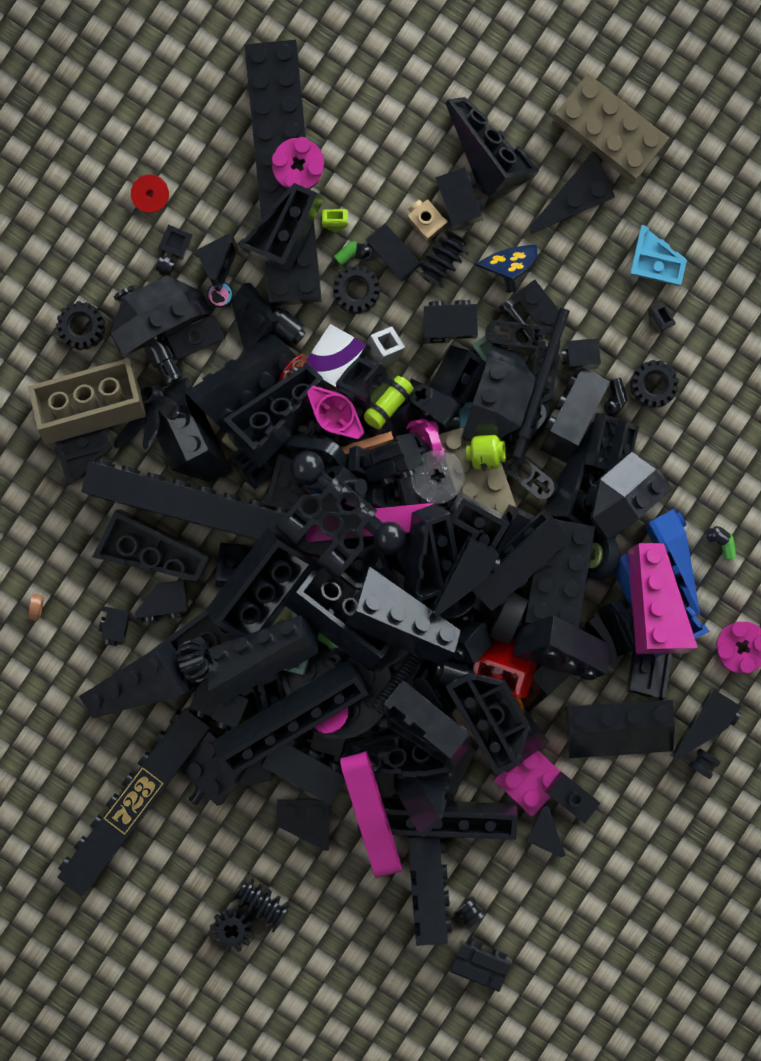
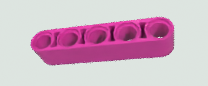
[306,503,434,542]
[340,752,402,878]

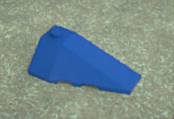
[643,509,700,616]

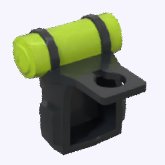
[336,357,414,429]

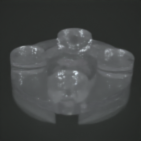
[411,450,465,503]

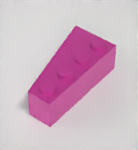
[628,543,698,654]

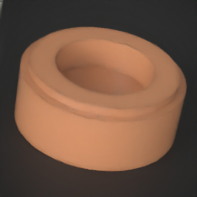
[28,594,44,621]

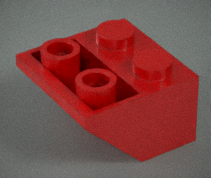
[473,637,537,698]

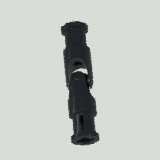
[113,285,185,387]

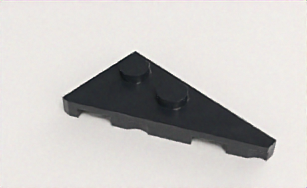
[530,152,615,234]

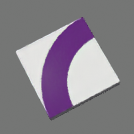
[303,324,370,388]

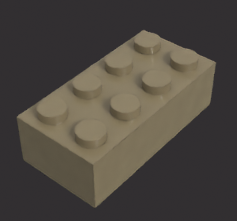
[553,74,669,184]
[28,358,146,445]
[438,427,516,535]

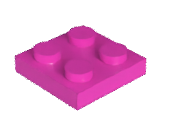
[494,750,560,817]

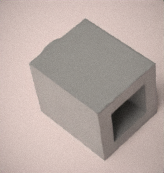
[366,326,405,367]

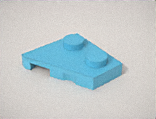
[629,225,687,286]

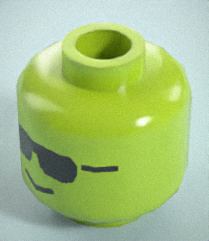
[466,435,506,470]

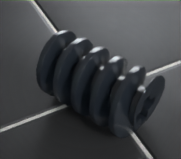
[415,229,469,289]
[231,877,289,933]

